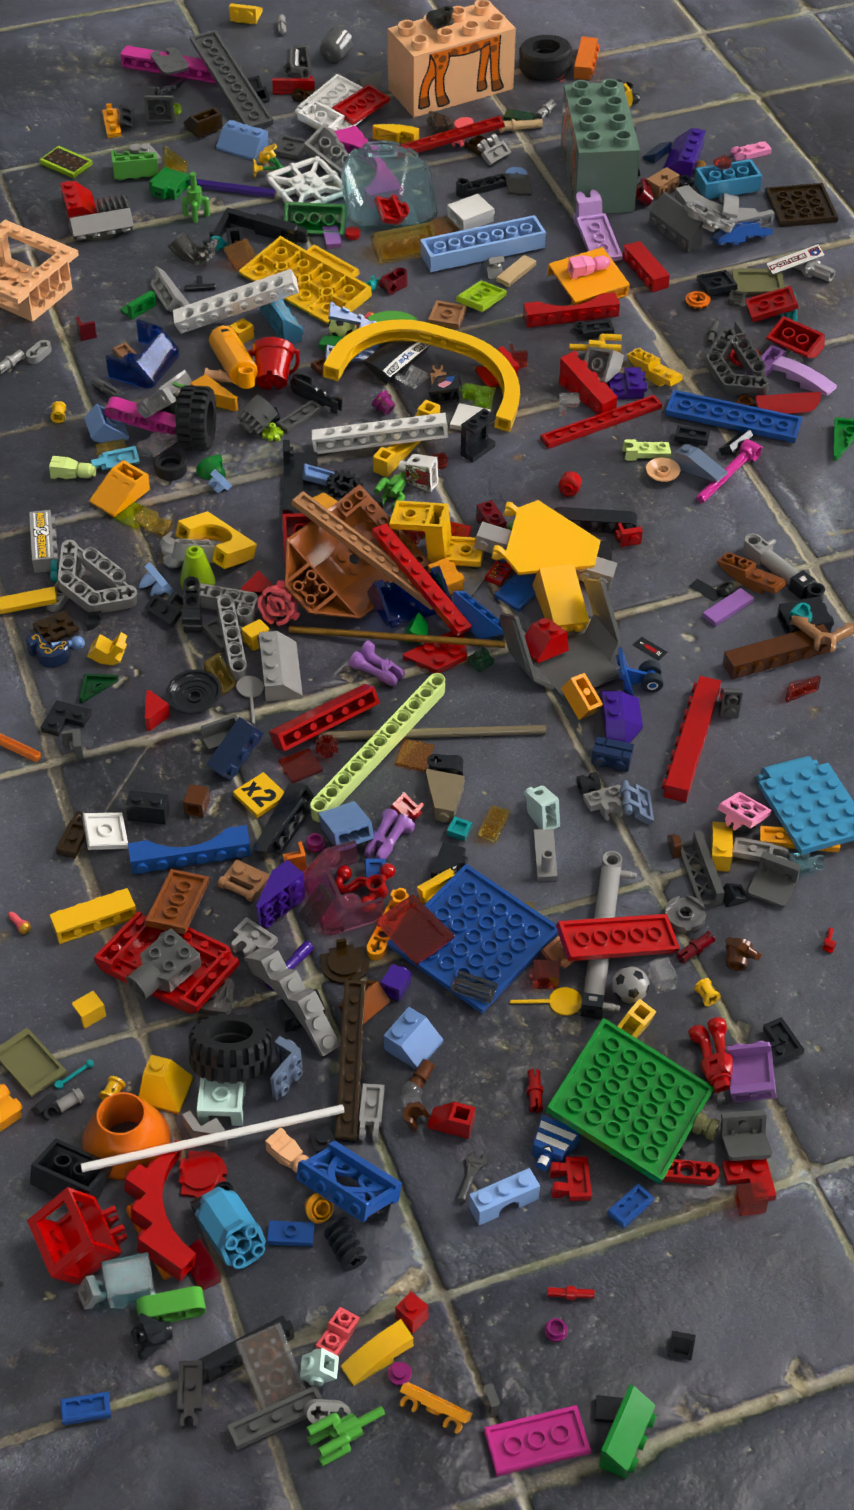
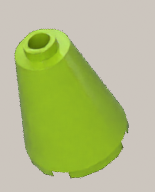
[180,546,215,589]

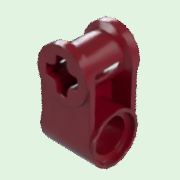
[635,178,654,206]
[378,267,408,295]

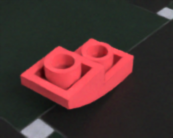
[315,1307,360,1356]

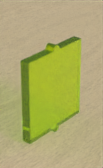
[112,502,154,529]

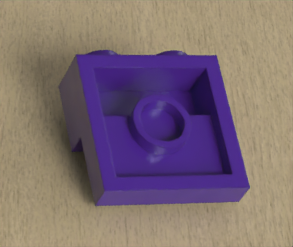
[608,367,647,400]

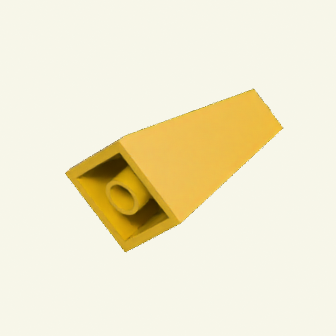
[532,564,589,632]

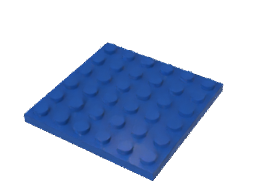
[387,864,559,1014]

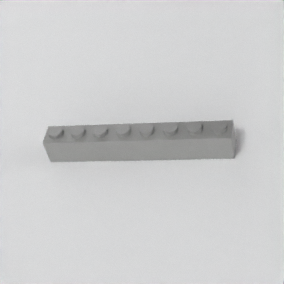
[474,522,617,589]

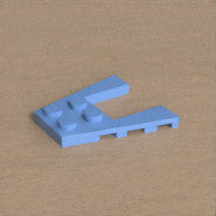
[324,302,387,362]

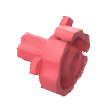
[257,580,301,626]

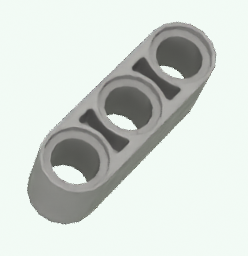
[172,539,221,563]

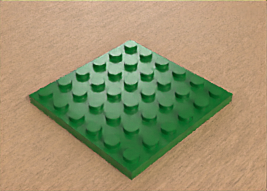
[545,1018,714,1185]

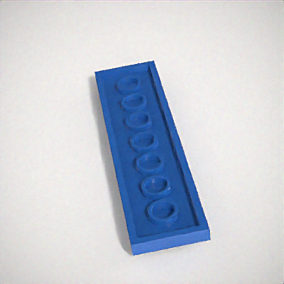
[665,390,803,443]

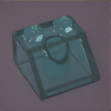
[101,1252,155,1309]

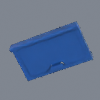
[494,573,537,612]

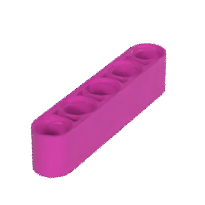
[104,396,177,439]

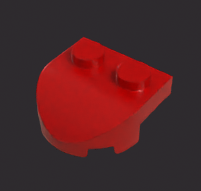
[373,194,409,225]

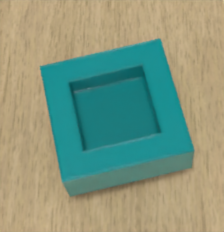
[447,816,473,841]

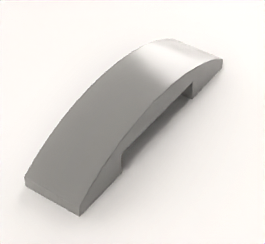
[719,193,739,219]

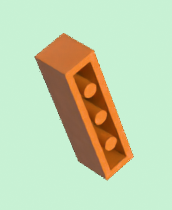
[574,36,600,80]

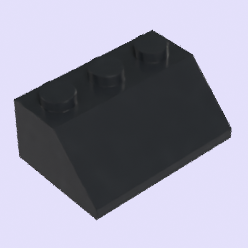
[30,1138,113,1204]

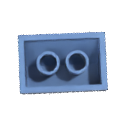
[216,120,268,161]

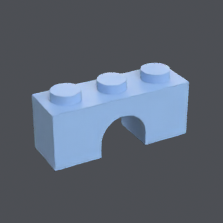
[469,1168,540,1226]

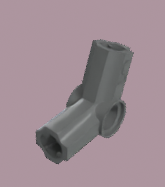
[283,49,311,79]

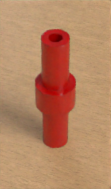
[548,1286,595,1300]

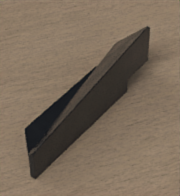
[253,783,314,853]

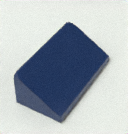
[643,141,672,163]

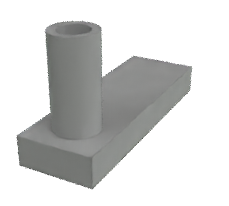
[533,829,558,881]

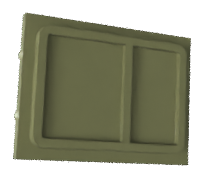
[732,268,785,295]

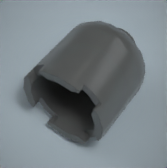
[320,27,354,63]

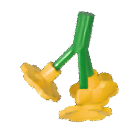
[252,143,291,178]

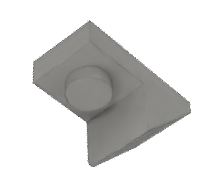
[482,256,505,279]

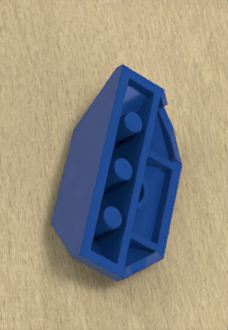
[452,591,504,639]

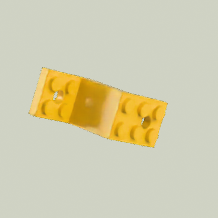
[389,500,485,567]

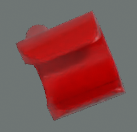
[822,927,837,953]

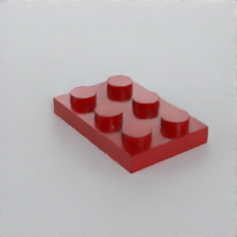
[745,286,799,322]

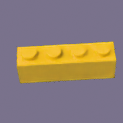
[49,888,137,945]

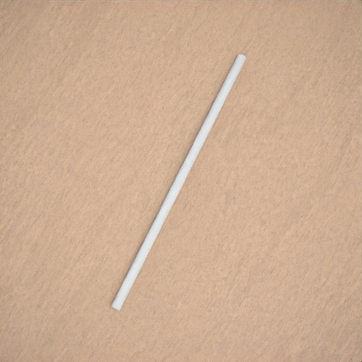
[81,1104,344,1173]

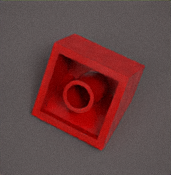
[524,618,569,663]

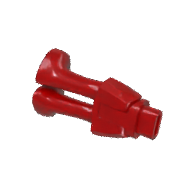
[688,1017,733,1093]

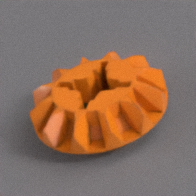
[685,291,710,310]

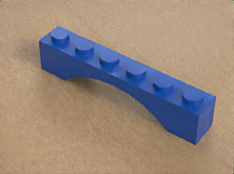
[128,825,251,874]

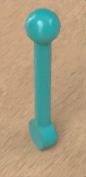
[55,1060,94,1090]

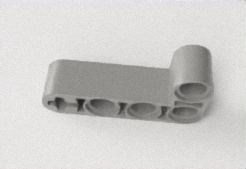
[190,583,259,627]

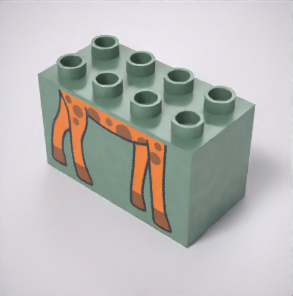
[560,79,640,213]

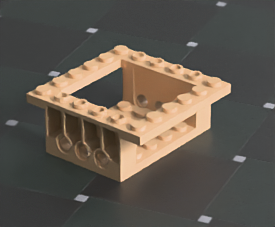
[0,220,79,322]

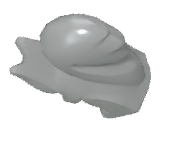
[159,531,183,569]

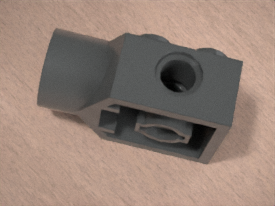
[126,928,201,1000]

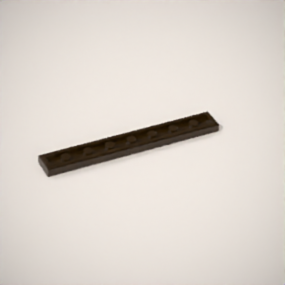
[335,979,366,1142]

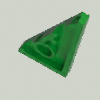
[833,417,854,461]

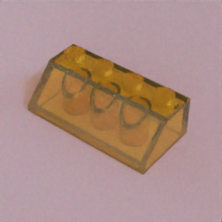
[370,222,435,264]

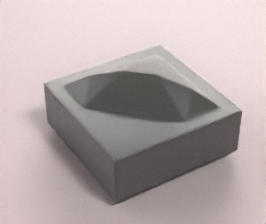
[482,1383,500,1417]

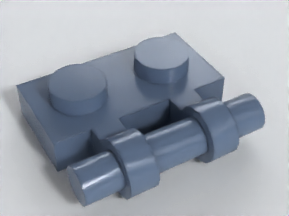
[620,780,654,825]

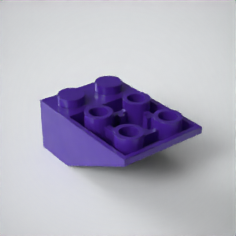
[256,860,305,929]

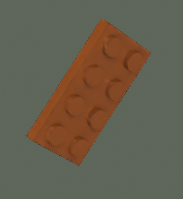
[146,869,209,934]

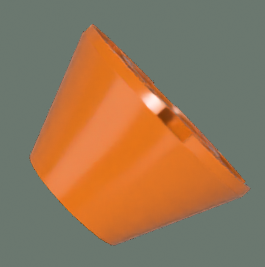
[82,1092,171,1180]

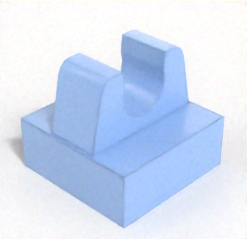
[208,469,232,493]

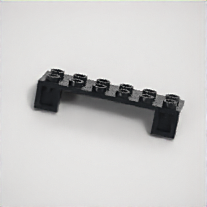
[283,440,318,514]

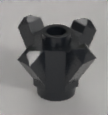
[131,1313,173,1360]

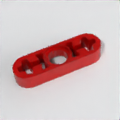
[663,1159,719,1185]

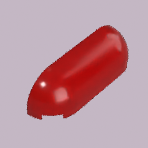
[756,392,821,414]

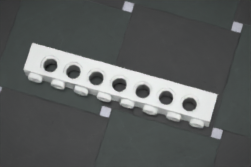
[173,269,299,334]
[312,413,448,454]

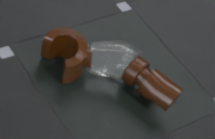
[400,1059,435,1132]

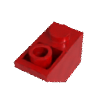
[427,1102,476,1139]

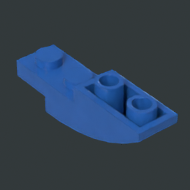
[711,221,773,245]

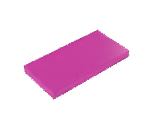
[484,1405,591,1477]

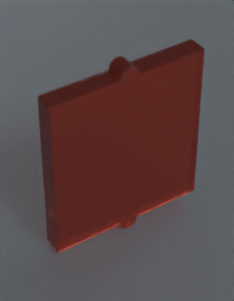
[279,748,323,783]

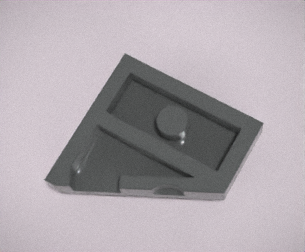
[197,978,234,1016]

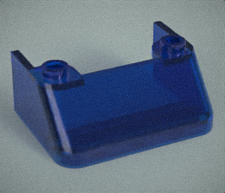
[106,319,179,389]

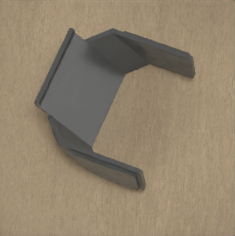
[499,578,622,700]

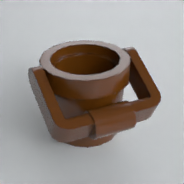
[725,937,762,971]

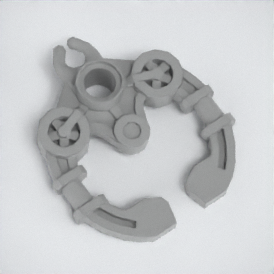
[684,200,736,233]

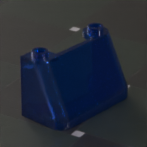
[367,566,453,628]

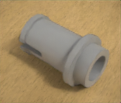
[56,1088,85,1113]

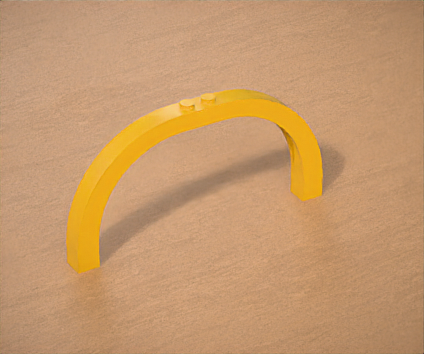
[323,320,520,432]

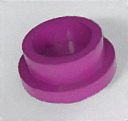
[305,833,325,852]
[544,1318,568,1342]
[388,1362,412,1386]

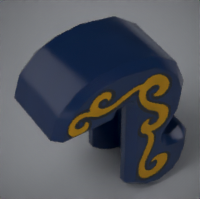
[26,633,71,667]

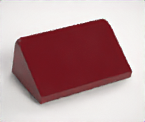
[189,1238,221,1291]

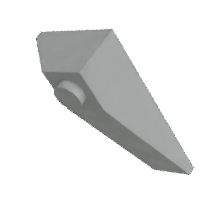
[304,123,358,179]

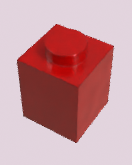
[395,1291,429,1334]

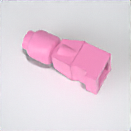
[567,255,610,279]

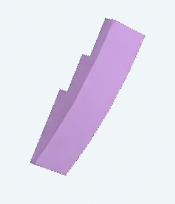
[772,356,837,396]

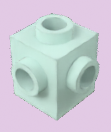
[300,1348,339,1387]

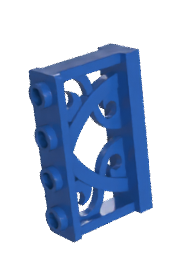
[296,1140,402,1222]

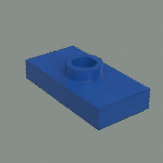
[607,1183,655,1229]
[267,1220,315,1247]
[60,1391,111,1425]

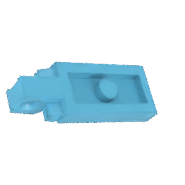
[91,446,140,471]

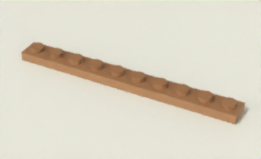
[291,491,433,610]

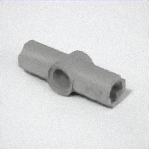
[792,258,836,283]

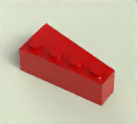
[559,350,618,414]

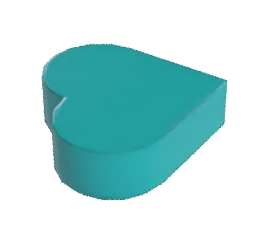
[50,559,60,583]
[789,603,812,623]

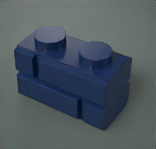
[591,736,634,771]

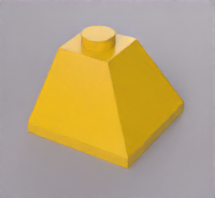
[139,1055,194,1115]

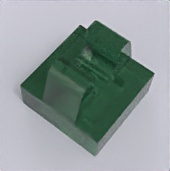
[468,647,494,672]

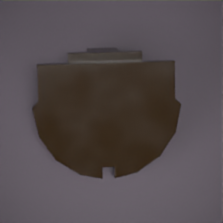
[320,938,369,985]

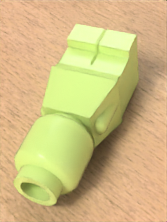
[49,456,96,479]

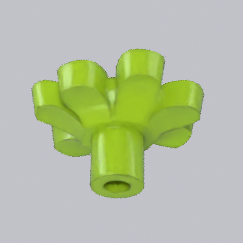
[262,423,284,441]

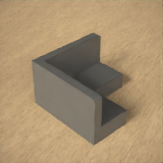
[201,714,252,755]

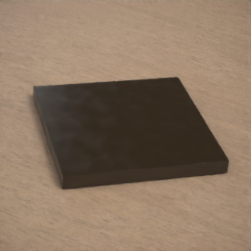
[765,183,838,227]

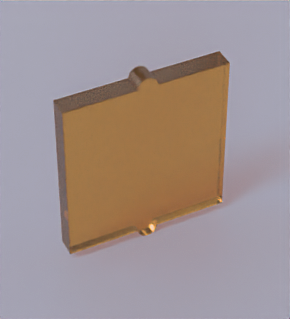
[424,216,459,236]
[223,238,256,271]
[395,738,435,772]

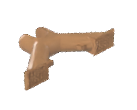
[790,616,854,653]

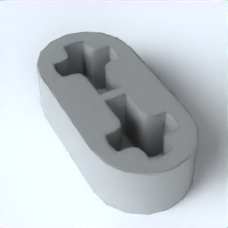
[26,340,52,364]
[304,1399,351,1423]

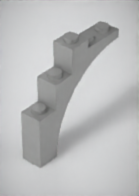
[135,370,193,419]
[244,947,340,1056]

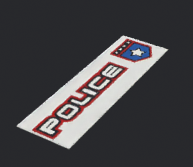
[766,244,825,274]

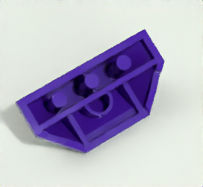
[599,690,643,743]

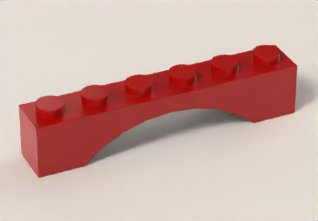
[523,292,620,328]

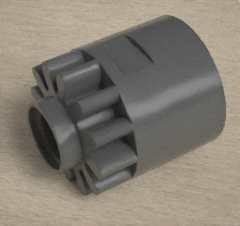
[237,395,277,436]

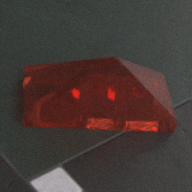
[785,675,821,703]

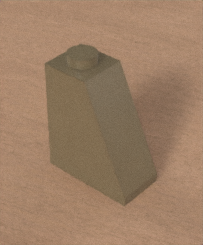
[426,769,465,823]

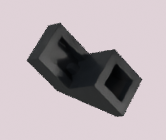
[247,75,270,102]

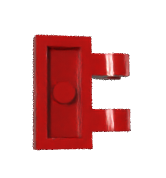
[549,1157,592,1201]

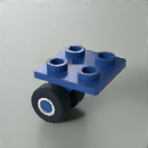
[616,647,664,696]

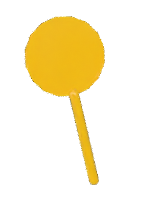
[509,987,582,1016]

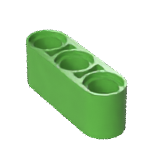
[136,1286,206,1325]

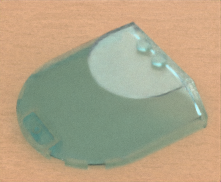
[341,141,438,229]

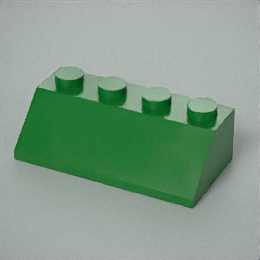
[284,201,347,236]

